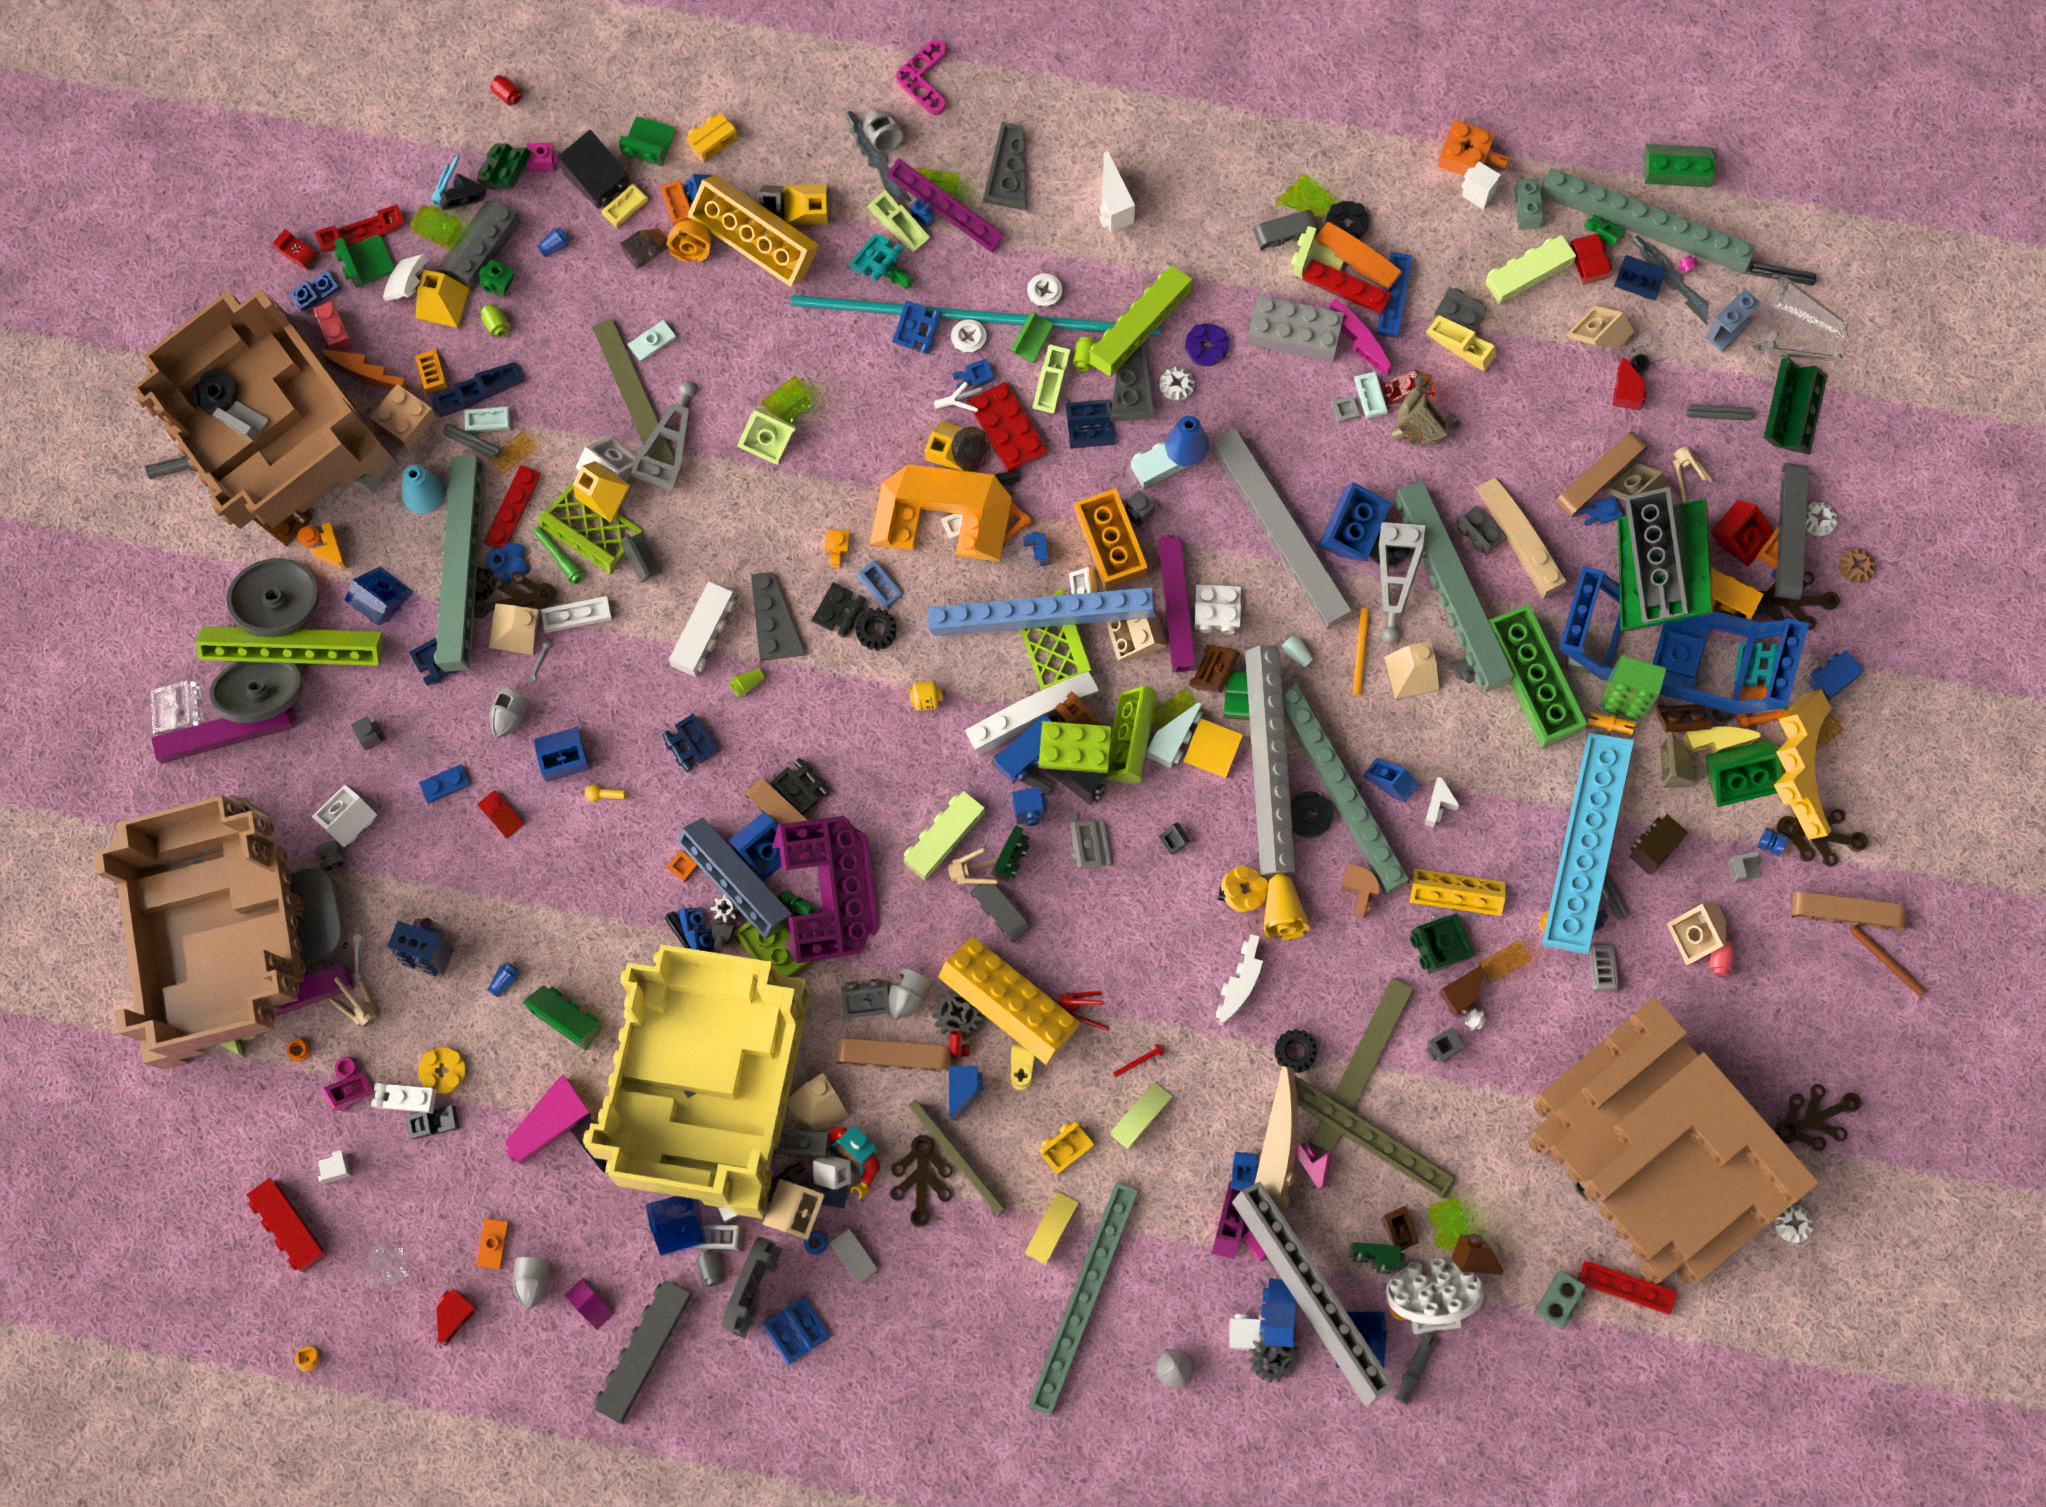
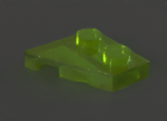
[1275,174,1336,217]

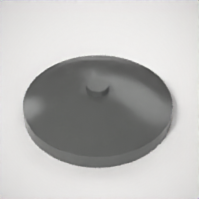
[227,558,319,637]
[210,661,303,723]

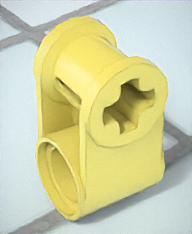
[1010,1044,1035,1090]

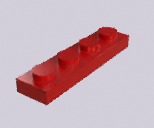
[1302,259,1391,315]
[483,464,542,549]
[1577,1260,1677,1316]

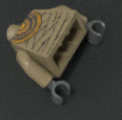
[1391,375,1461,446]

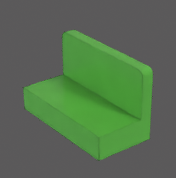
[1011,311,1054,363]

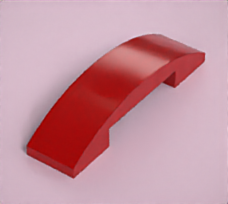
[314,205,405,252]

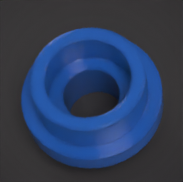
[804,1231,828,1255]

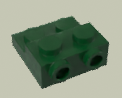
[476,143,532,190]
[991,825,1030,882]
[1410,913,1475,974]
[1348,1242,1405,1275]

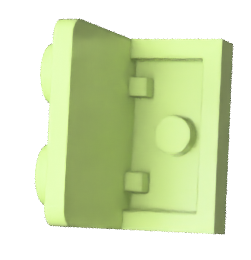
[1291,226,1344,278]

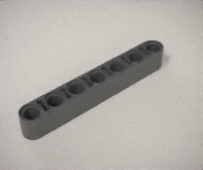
[1775,463,1809,600]

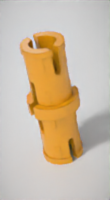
[1587,711,1636,736]

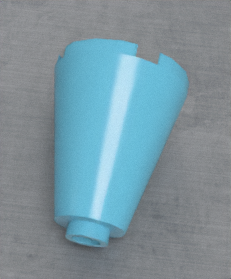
[402,465,446,514]

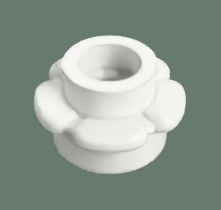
[1465,1008,1486,1031]

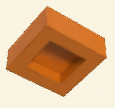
[666,850,698,882]

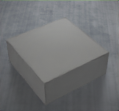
[1331,395,1360,423]

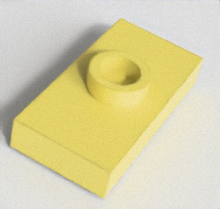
[601,184,648,228]

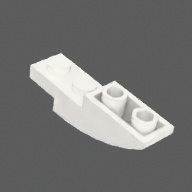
[1215,934,1263,1026]

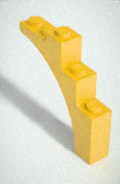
[1774,689,1832,840]

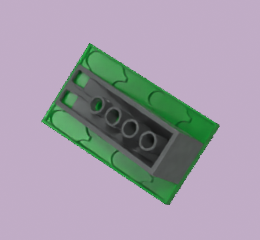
[1617,486,1713,632]

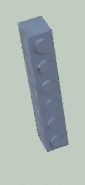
[677,817,792,939]

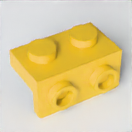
[1040,1121,1094,1176]

